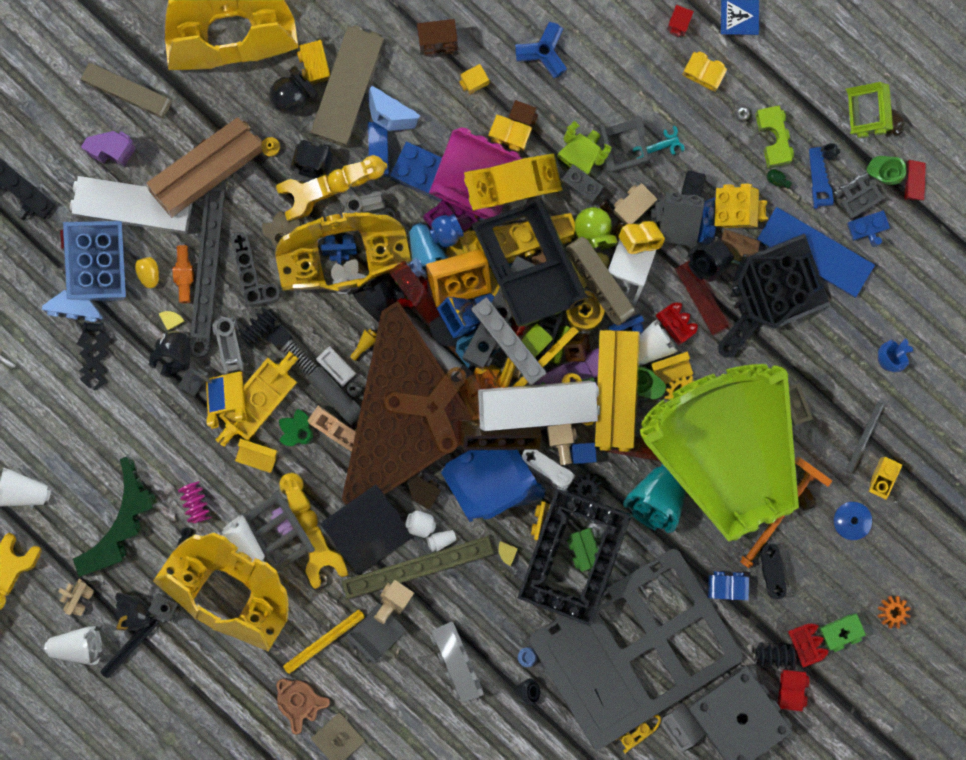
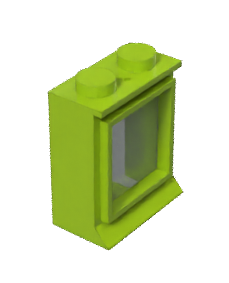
[845,82,893,138]

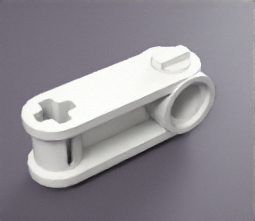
[522,449,575,490]

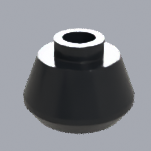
[515,678,541,705]

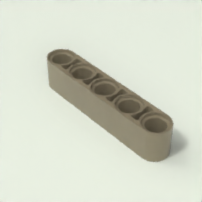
[80,63,172,119]
[565,237,635,325]

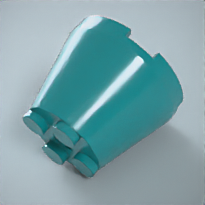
[623,464,686,533]

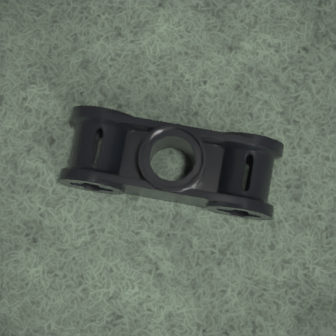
[760,544,787,599]

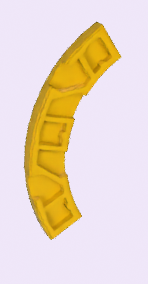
[512,327,579,387]

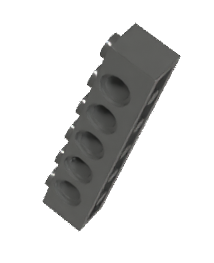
[462,256,536,371]

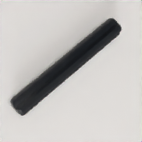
[100,616,159,678]

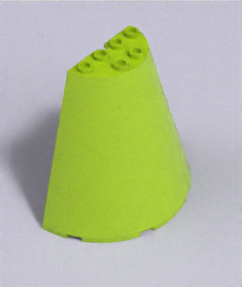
[640,364,799,541]

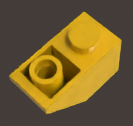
[868,457,902,500]

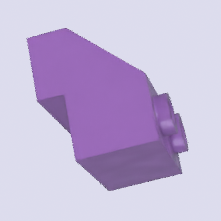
[81,131,136,167]

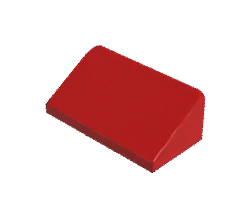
[905,160,926,201]

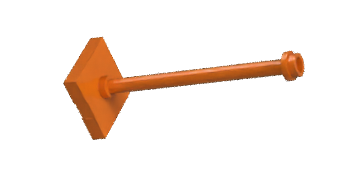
[740,456,832,568]

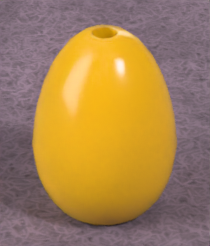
[135,257,159,288]

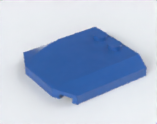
[441,450,537,522]

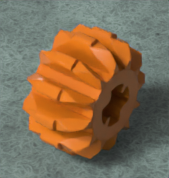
[877,596,911,629]

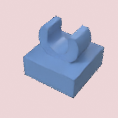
[402,258,427,285]

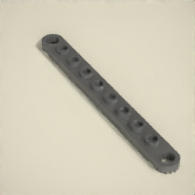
[190,178,227,357]

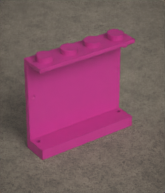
[429,127,523,219]

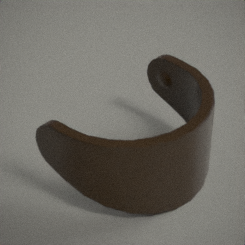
[599,201,626,235]

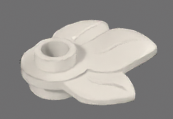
[331,259,367,294]

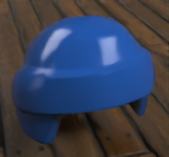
[877,338,913,372]

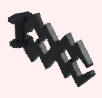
[77,322,112,391]

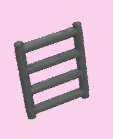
[240,490,315,575]

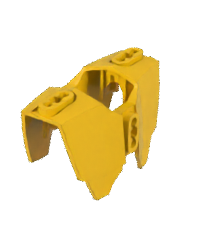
[165,0,299,70]
[275,212,412,292]
[153,533,289,651]

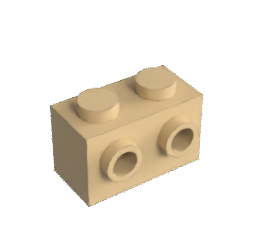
[613,183,657,224]

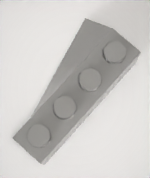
[429,621,484,703]

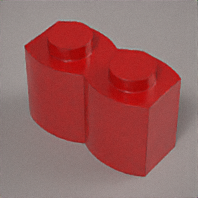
[777,669,809,711]

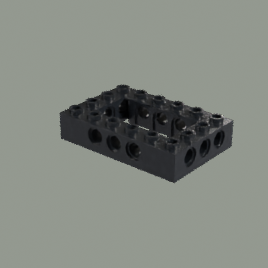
[517,487,632,626]

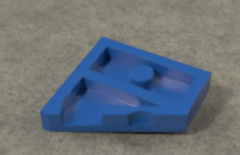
[698,197,716,242]

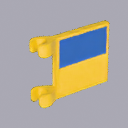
[206,371,247,429]

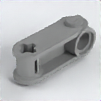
[212,317,245,375]

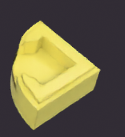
[158,311,185,331]
[499,541,518,566]

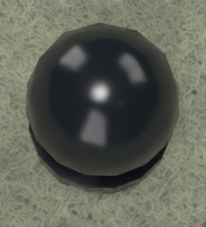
[269,66,318,114]

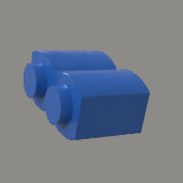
[708,571,749,600]

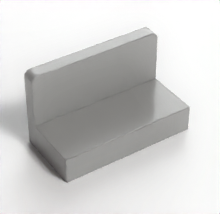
[661,703,705,752]

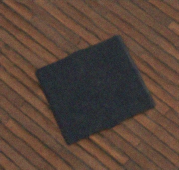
[320,484,414,575]

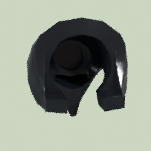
[149,331,191,378]

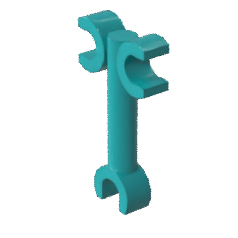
[633,126,685,159]

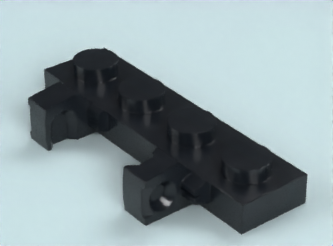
[0,158,56,221]

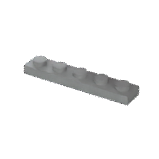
[471,297,546,385]

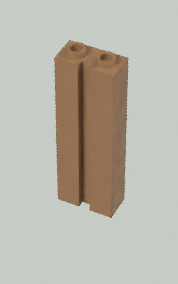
[146,117,263,218]

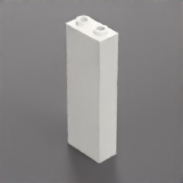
[70,176,193,234]
[478,381,600,431]

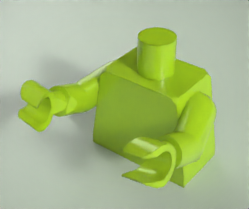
[557,120,612,175]

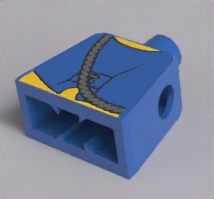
[437,297,481,338]

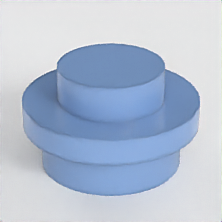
[518,648,537,667]

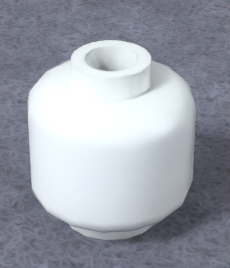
[406,510,436,538]

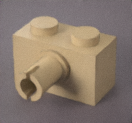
[547,424,577,465]
[374,580,414,624]

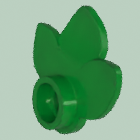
[279,409,313,446]

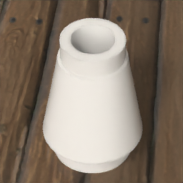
[426,530,456,552]

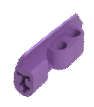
[525,348,599,386]

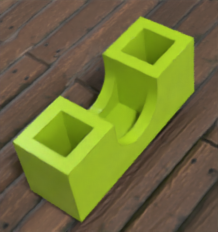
[755,105,794,169]

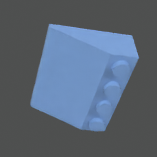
[63,221,126,301]

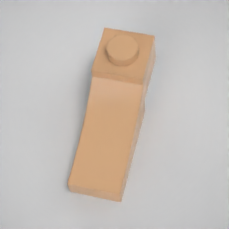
[307,405,356,451]

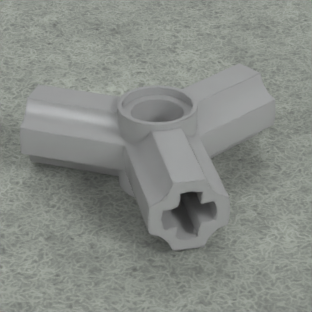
[335,188,385,236]

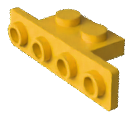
[505,226,575,264]

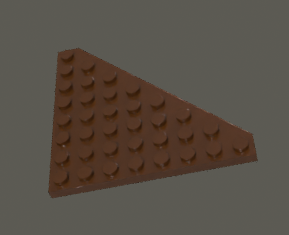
[341,301,475,505]

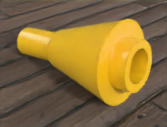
[350,328,377,361]

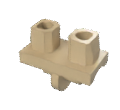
[58,579,94,616]

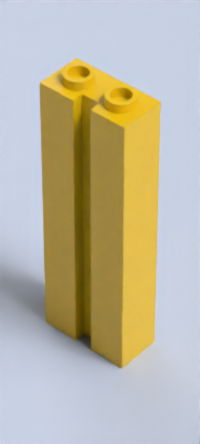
[595,330,640,452]

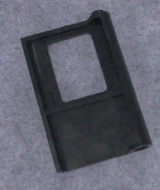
[472,196,588,327]

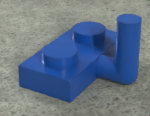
[847,210,890,247]

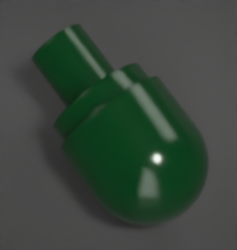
[766,169,792,189]

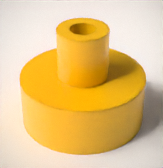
[262,137,281,157]

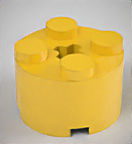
[565,291,605,331]

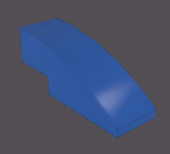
[368,122,389,177]

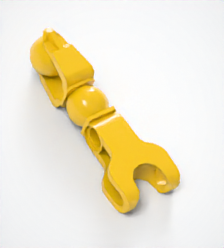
[276,155,387,221]
[279,472,348,589]
[0,532,42,610]

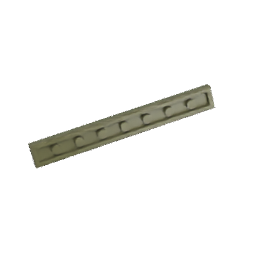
[341,536,494,599]

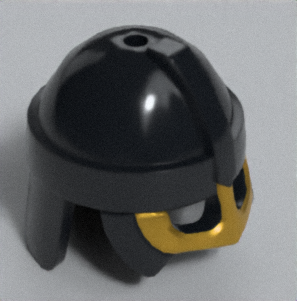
[115,592,150,631]

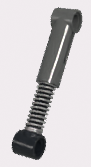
[266,325,361,426]

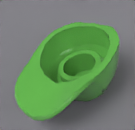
[867,156,906,185]
[638,366,666,399]

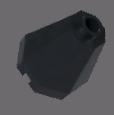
[352,275,394,323]

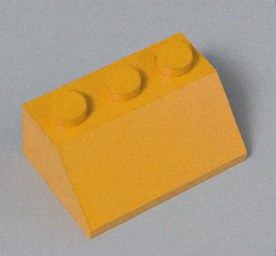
[426,249,492,307]

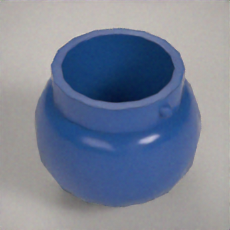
[429,214,464,248]

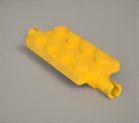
[215,351,299,447]

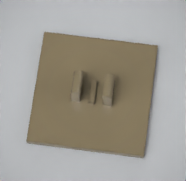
[311,712,365,760]

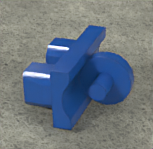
[321,235,357,265]
[608,314,644,333]

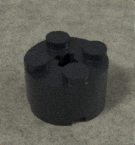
[290,140,333,179]
[687,236,734,282]

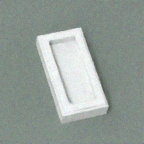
[316,346,356,387]

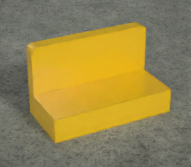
[650,351,693,384]
[235,439,279,473]

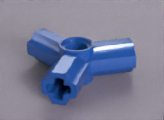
[515,22,567,79]

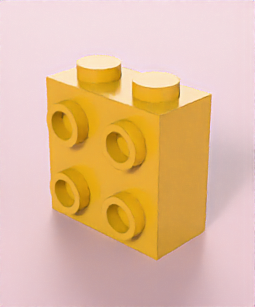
[715,184,759,228]

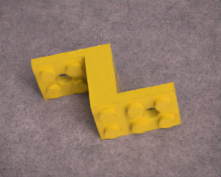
[464,153,563,210]

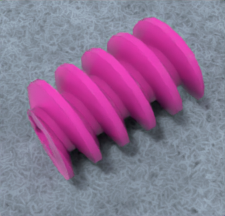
[178,481,212,524]

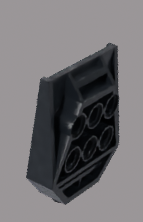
[729,234,830,329]

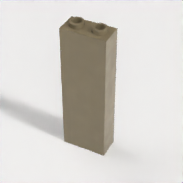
[311,25,385,148]

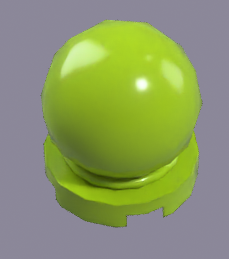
[574,207,618,251]

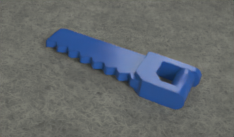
[809,147,833,209]

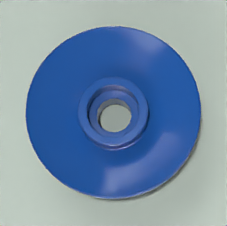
[833,502,872,540]

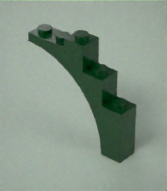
[72,456,157,577]

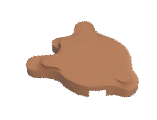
[276,678,330,734]

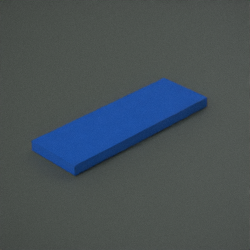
[757,207,875,298]

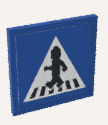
[721,0,759,35]

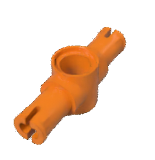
[173,245,194,304]

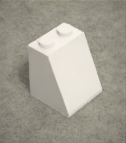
[608,239,656,305]

